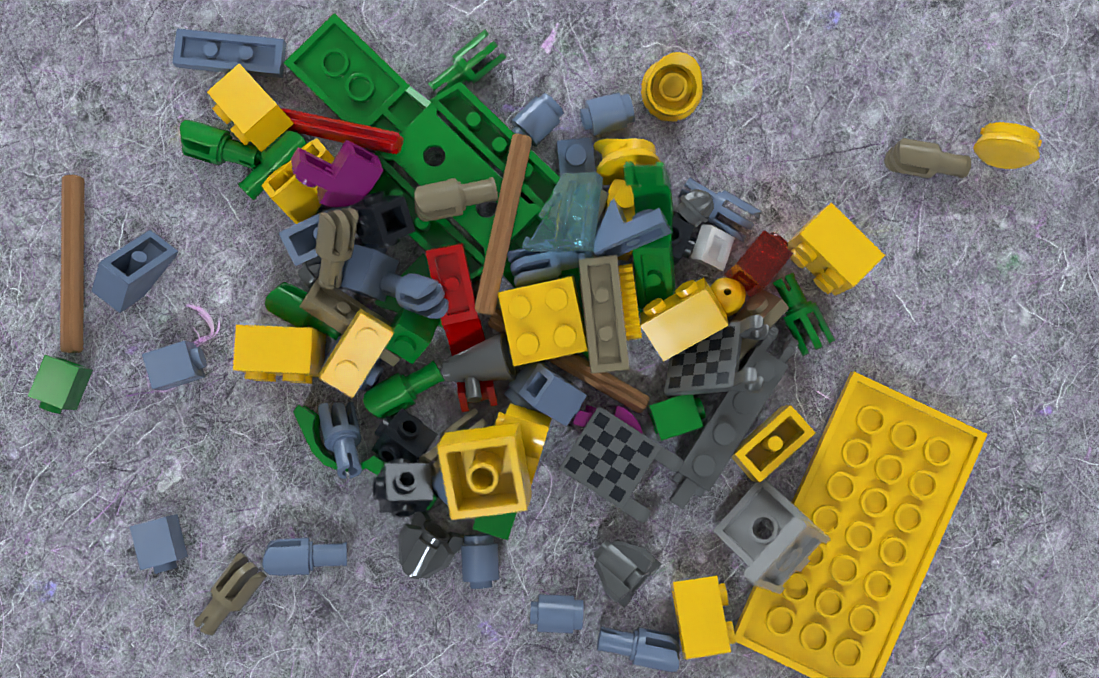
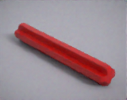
[282,108,404,154]

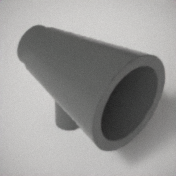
[442,332,517,403]

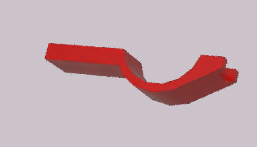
[425,242,498,413]

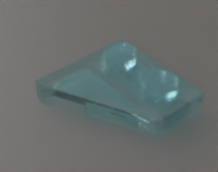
[522,172,603,252]

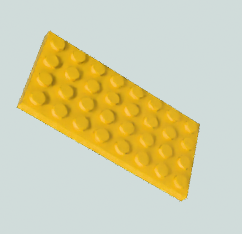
[734,371,988,678]

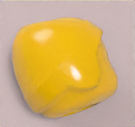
[710,277,746,317]

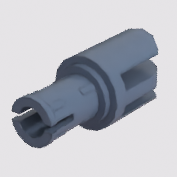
[679,177,762,243]
[507,242,593,288]
[380,273,448,318]
[318,402,362,479]
[262,537,347,576]
[597,626,679,672]

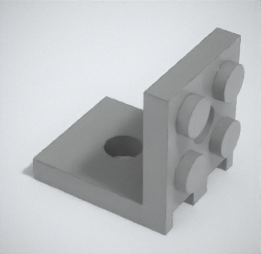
[713,479,830,594]

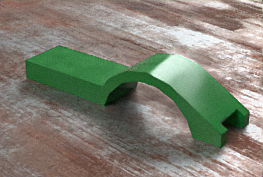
[624,162,676,309]
[293,404,439,511]

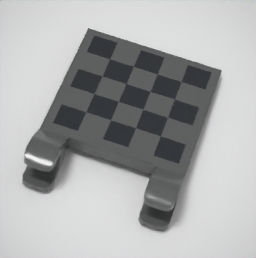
[664,315,770,397]
[559,406,683,523]

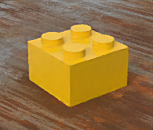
[784,202,886,296]
[498,276,588,366]
[233,324,326,384]
[437,423,532,520]

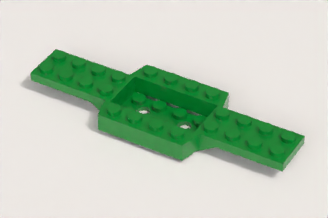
[284,13,643,361]

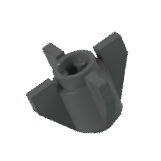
[398,510,465,579]
[594,539,662,607]

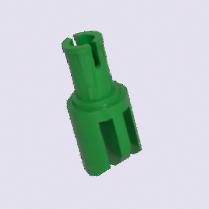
[428,29,507,95]
[179,120,261,170]
[238,131,307,201]
[772,272,836,357]
[265,282,341,341]
[363,360,445,420]

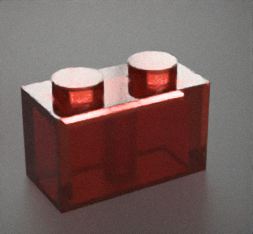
[724,230,794,297]

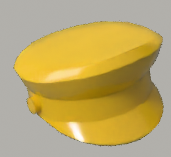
[641,52,703,122]
[973,122,1042,169]
[593,138,661,185]

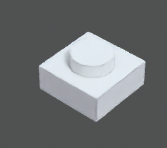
[691,224,735,272]

